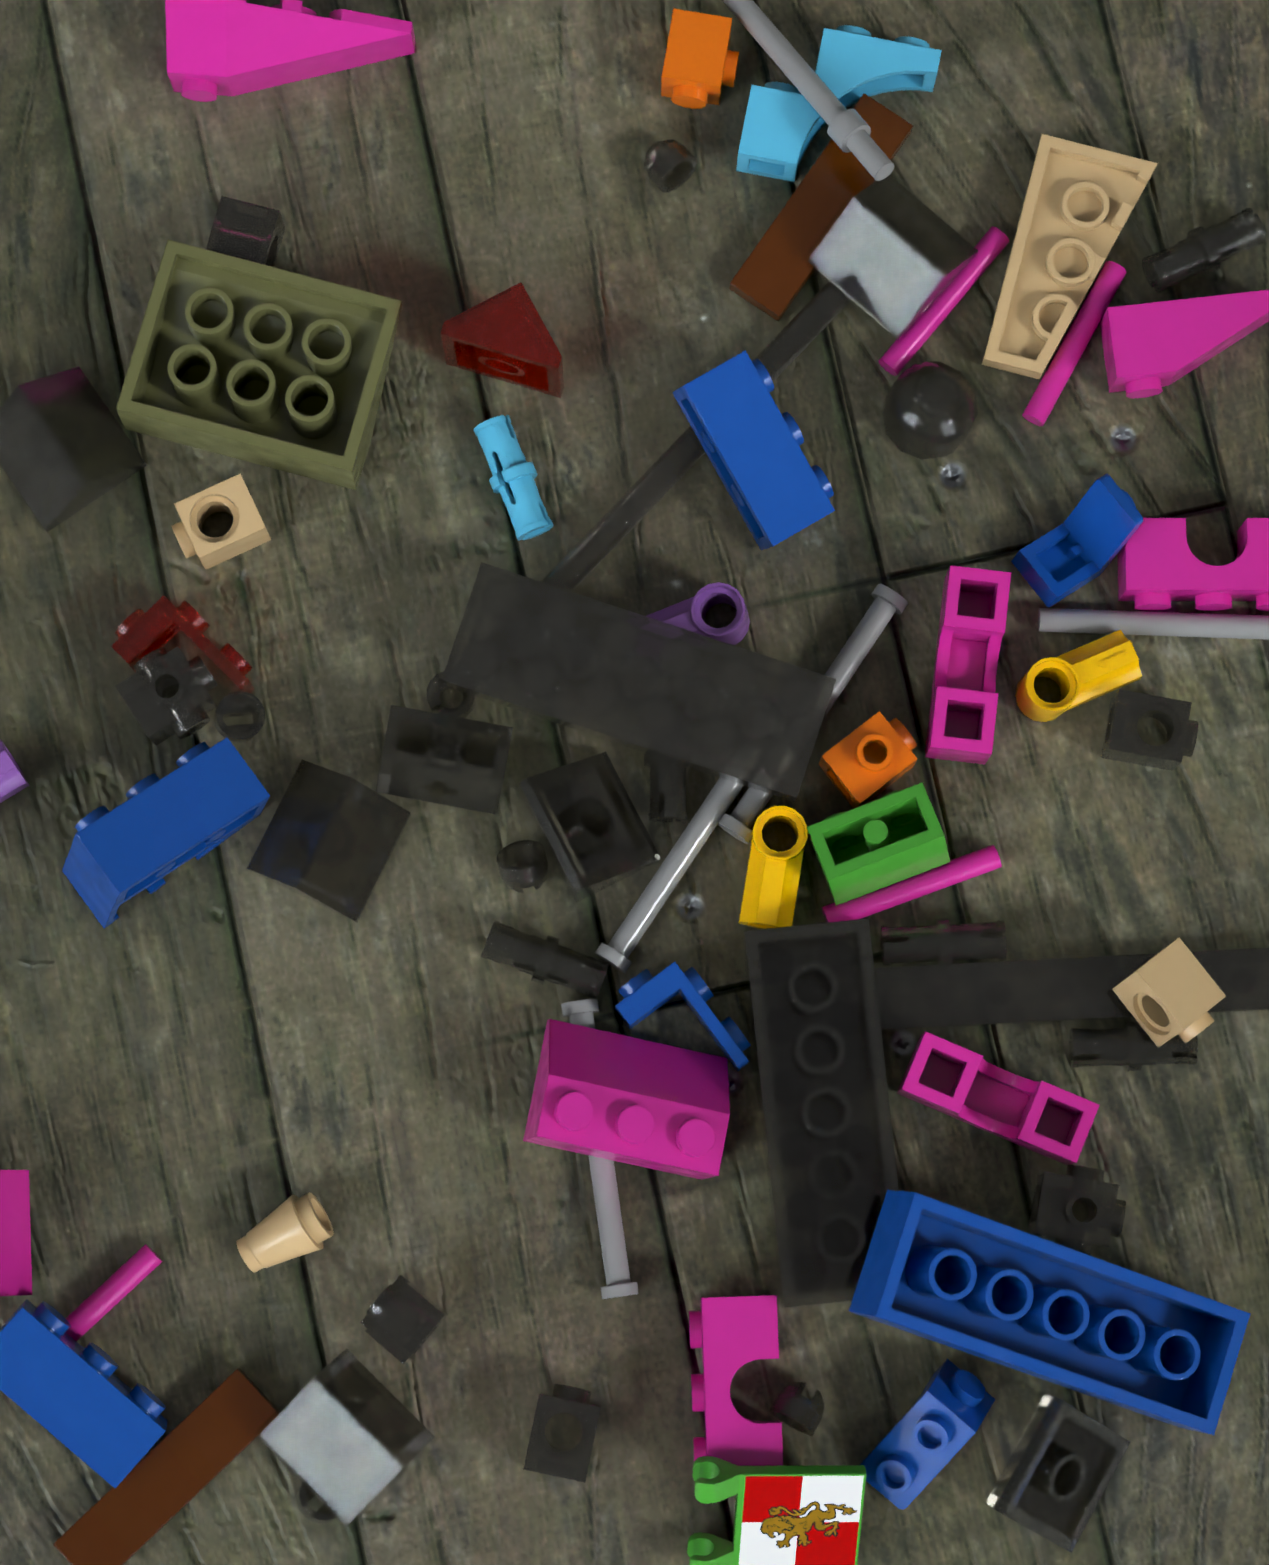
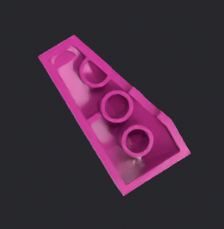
[165,0,416,102]

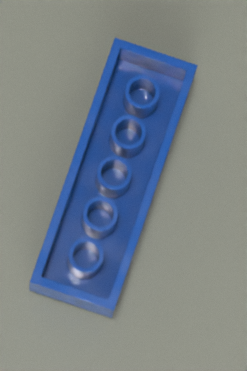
[849,1190,1250,1435]

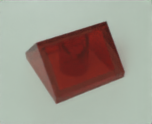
[441,282,564,398]

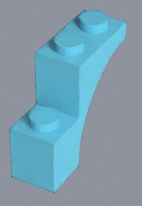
[736,25,942,182]

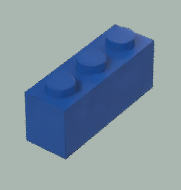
[672,350,835,550]
[0,1299,168,1489]

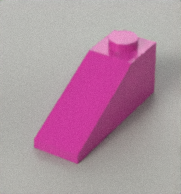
[1100,290,1269,398]

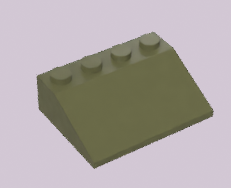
[116,239,402,490]

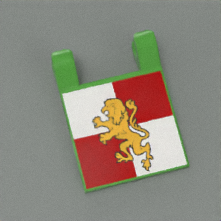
[687,1456,866,1565]

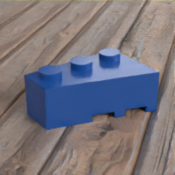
[62,737,270,928]

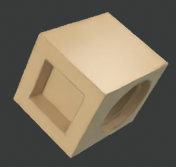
[171,473,271,570]
[1112,937,1226,1048]

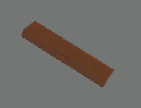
[729,93,913,322]
[53,1368,282,1565]

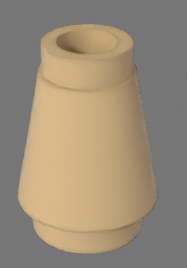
[236,1192,334,1273]

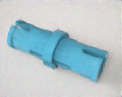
[473,415,553,541]

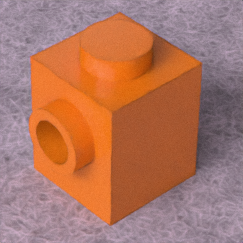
[661,8,739,109]
[818,711,917,809]

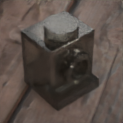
[360,1275,448,1364]

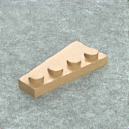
[981,134,1158,380]

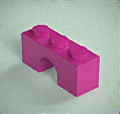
[1117,518,1269,611]
[925,565,1011,765]
[897,1031,1100,1166]
[689,1295,783,1466]

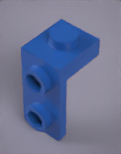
[1011,474,1143,608]
[615,962,751,1072]
[860,1359,995,1510]

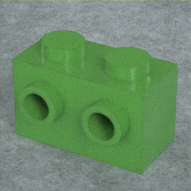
[807,782,950,905]

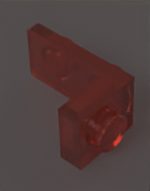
[111,595,255,698]

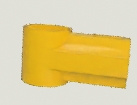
[1015,629,1142,722]
[738,806,808,932]

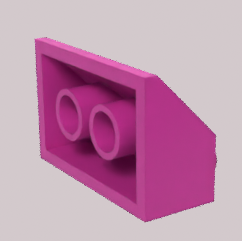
[523,1019,730,1180]

